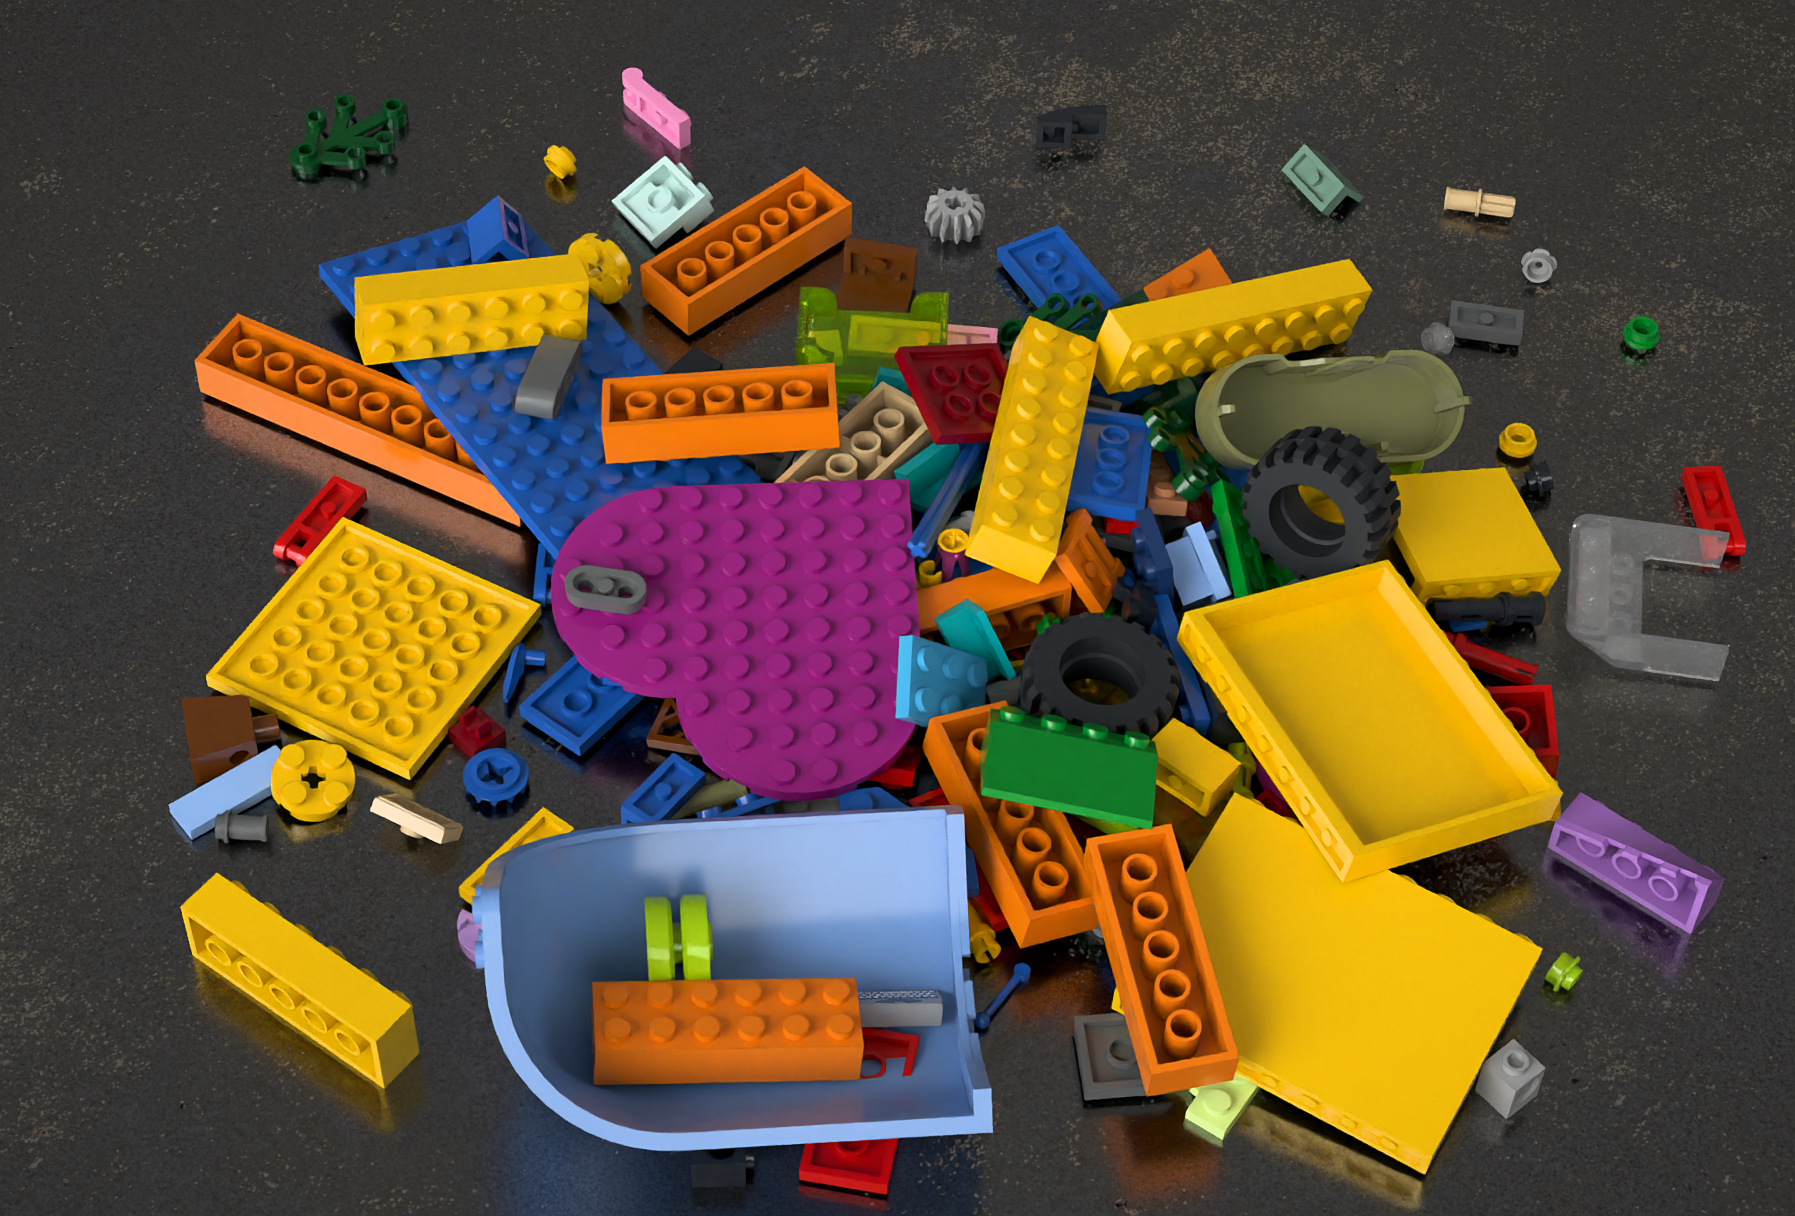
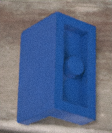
[467,196,529,264]
[621,753,706,824]

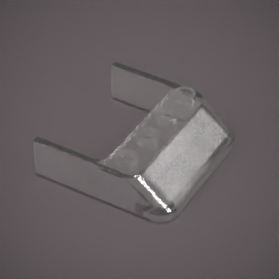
[1566,514,1729,682]

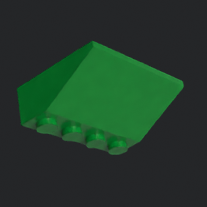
[980,706,1158,829]

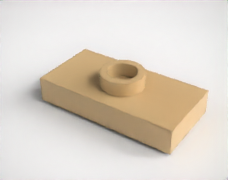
[370,793,464,844]

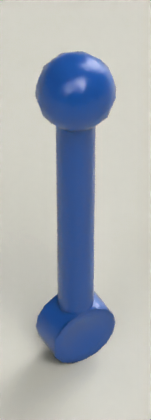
[973,963,1031,1029]

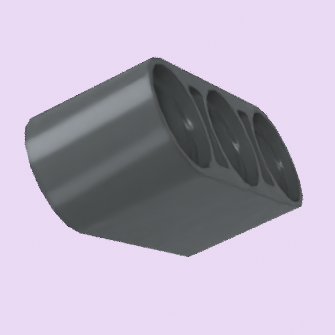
[515,334,582,421]

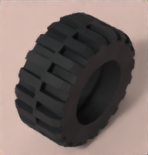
[1242,426,1401,579]
[1017,613,1180,741]

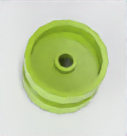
[644,893,714,981]

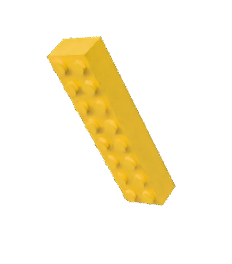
[1093,259,1373,395]
[965,316,1099,584]

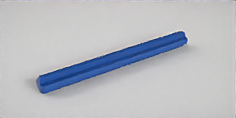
[907,442,990,558]

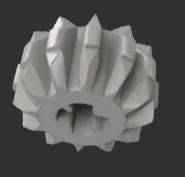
[925,186,985,245]

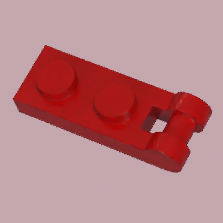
[1681,465,1746,558]
[273,475,367,567]

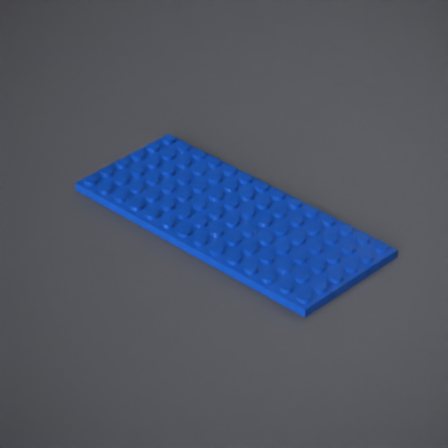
[319,219,764,560]

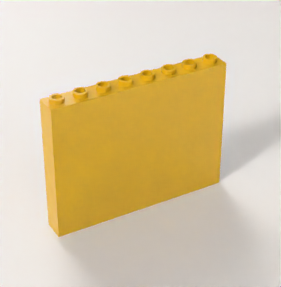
[1176,559,1563,883]
[1112,792,1543,1175]

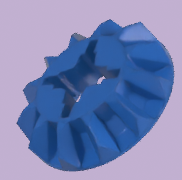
[463,748,529,807]

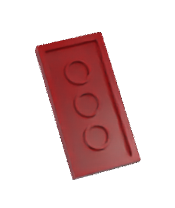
[799,1027,920,1195]

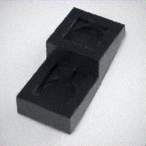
[1036,105,1107,149]

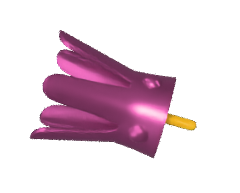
[934,529,971,583]

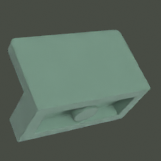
[1282,144,1364,216]

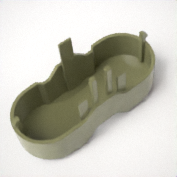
[1195,350,1473,473]

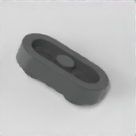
[565,565,647,614]

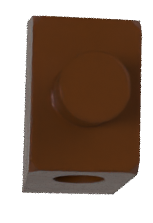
[181,695,281,784]

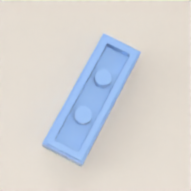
[169,745,281,840]

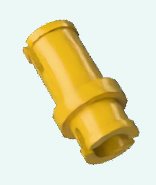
[967,899,1001,963]

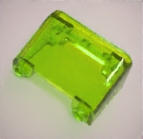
[796,286,949,404]

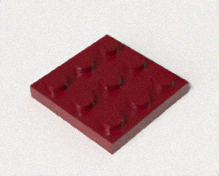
[894,343,1008,445]

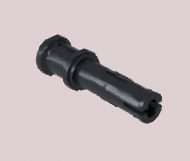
[1425,591,1546,627]

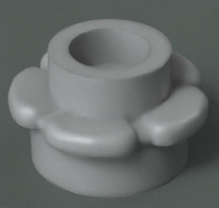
[1521,248,1557,283]

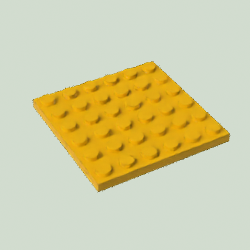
[206,517,542,780]

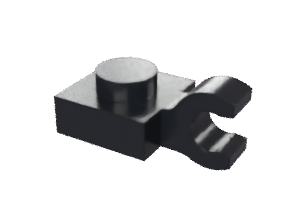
[1112,577,1159,635]

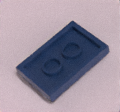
[1131,507,1176,616]

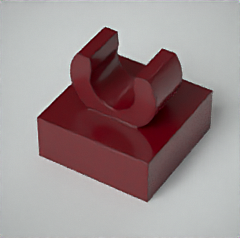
[448,706,506,758]

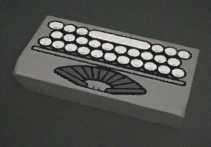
[857,990,943,1027]

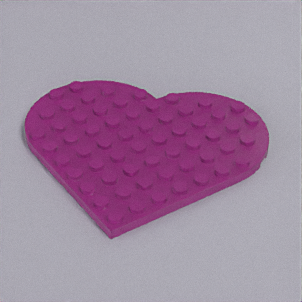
[551,479,920,801]

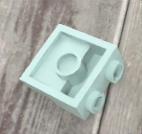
[612,156,715,249]

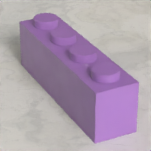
[1548,792,1725,934]

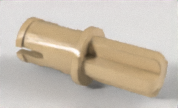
[1444,187,1516,217]

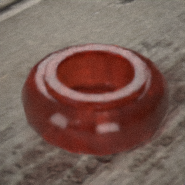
[1185,491,1216,527]

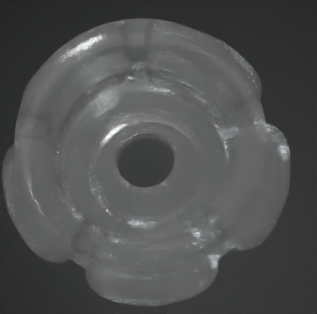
[1421,322,1454,357]

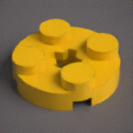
[568,233,632,304]
[270,740,355,822]

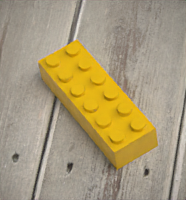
[354,253,589,365]
[180,873,420,1089]

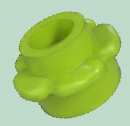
[1544,952,1583,992]

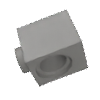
[1475,1039,1546,1119]

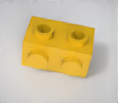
[1151,718,1241,817]

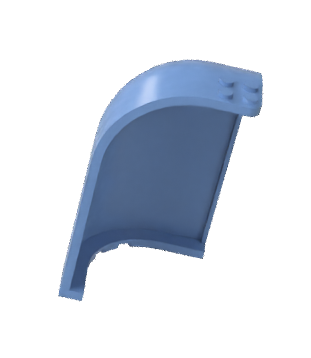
[472,804,993,1151]

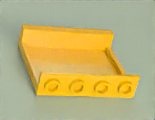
[1390,467,1561,606]

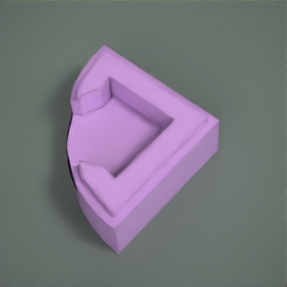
[457,909,482,963]

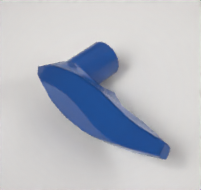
[503,642,545,703]

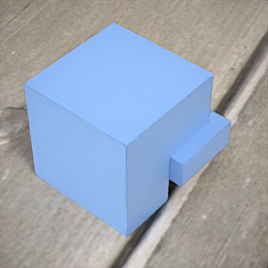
[1165,522,1234,612]

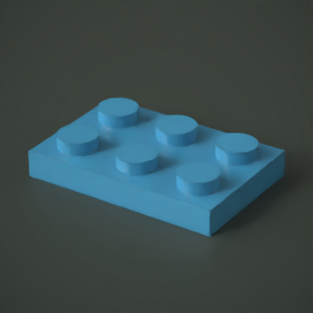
[895,635,988,728]

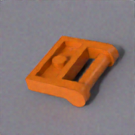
[1054,508,1126,613]

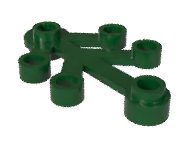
[289,94,409,174]
[997,293,1104,353]
[1142,407,1230,503]

